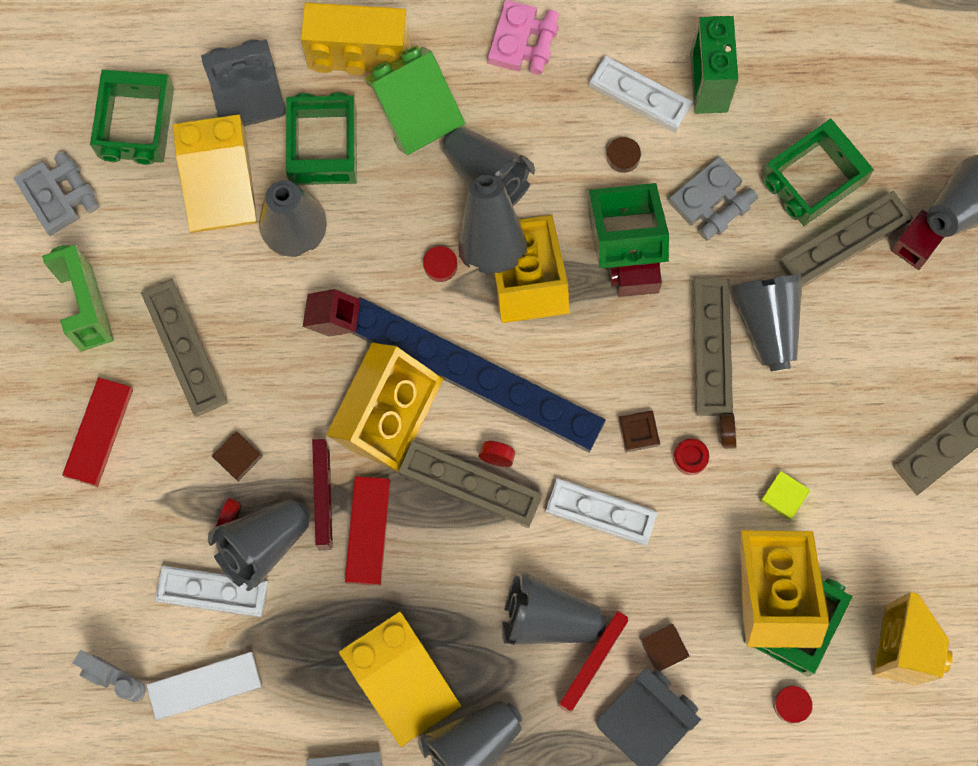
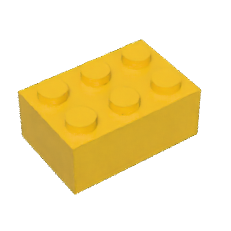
[301,2,410,75]

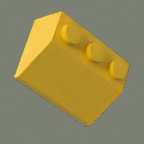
[326,343,444,472]
[873,592,953,686]

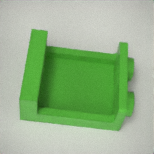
[364,46,466,156]
[42,245,114,352]

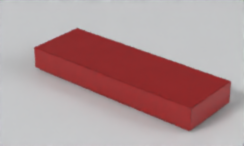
[62,377,133,487]
[345,476,391,586]
[558,611,629,713]

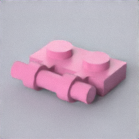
[488,0,559,75]

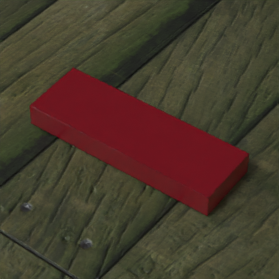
[312,439,333,551]

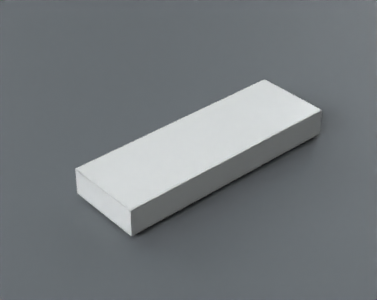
[589,56,692,133]
[545,478,658,547]
[155,566,269,618]
[147,652,263,720]

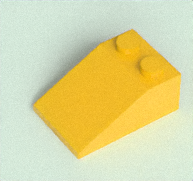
[172,114,257,233]
[493,215,570,323]
[740,530,829,648]
[339,611,462,747]

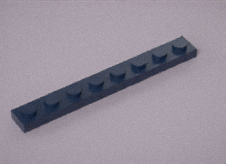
[351,297,606,453]

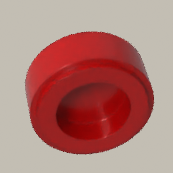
[423,246,458,282]
[673,438,710,475]
[479,441,516,467]
[216,498,242,526]
[774,686,813,724]

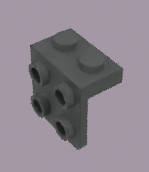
[201,39,286,126]
[596,667,702,766]

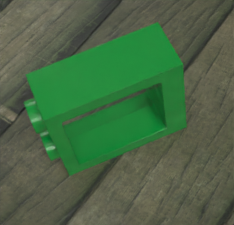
[690,16,739,114]
[90,70,174,165]
[286,92,357,185]
[762,118,874,226]
[588,183,669,269]
[744,578,853,677]

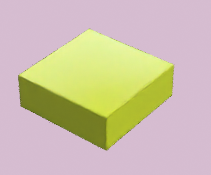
[760,471,811,521]

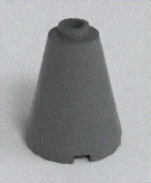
[443,127,535,206]
[927,155,978,237]
[458,175,527,274]
[259,180,327,257]
[733,274,802,371]
[208,499,310,591]
[502,572,606,645]
[418,701,522,766]

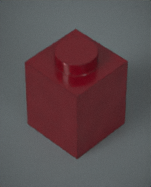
[891,209,944,271]
[609,252,662,297]
[302,289,361,336]

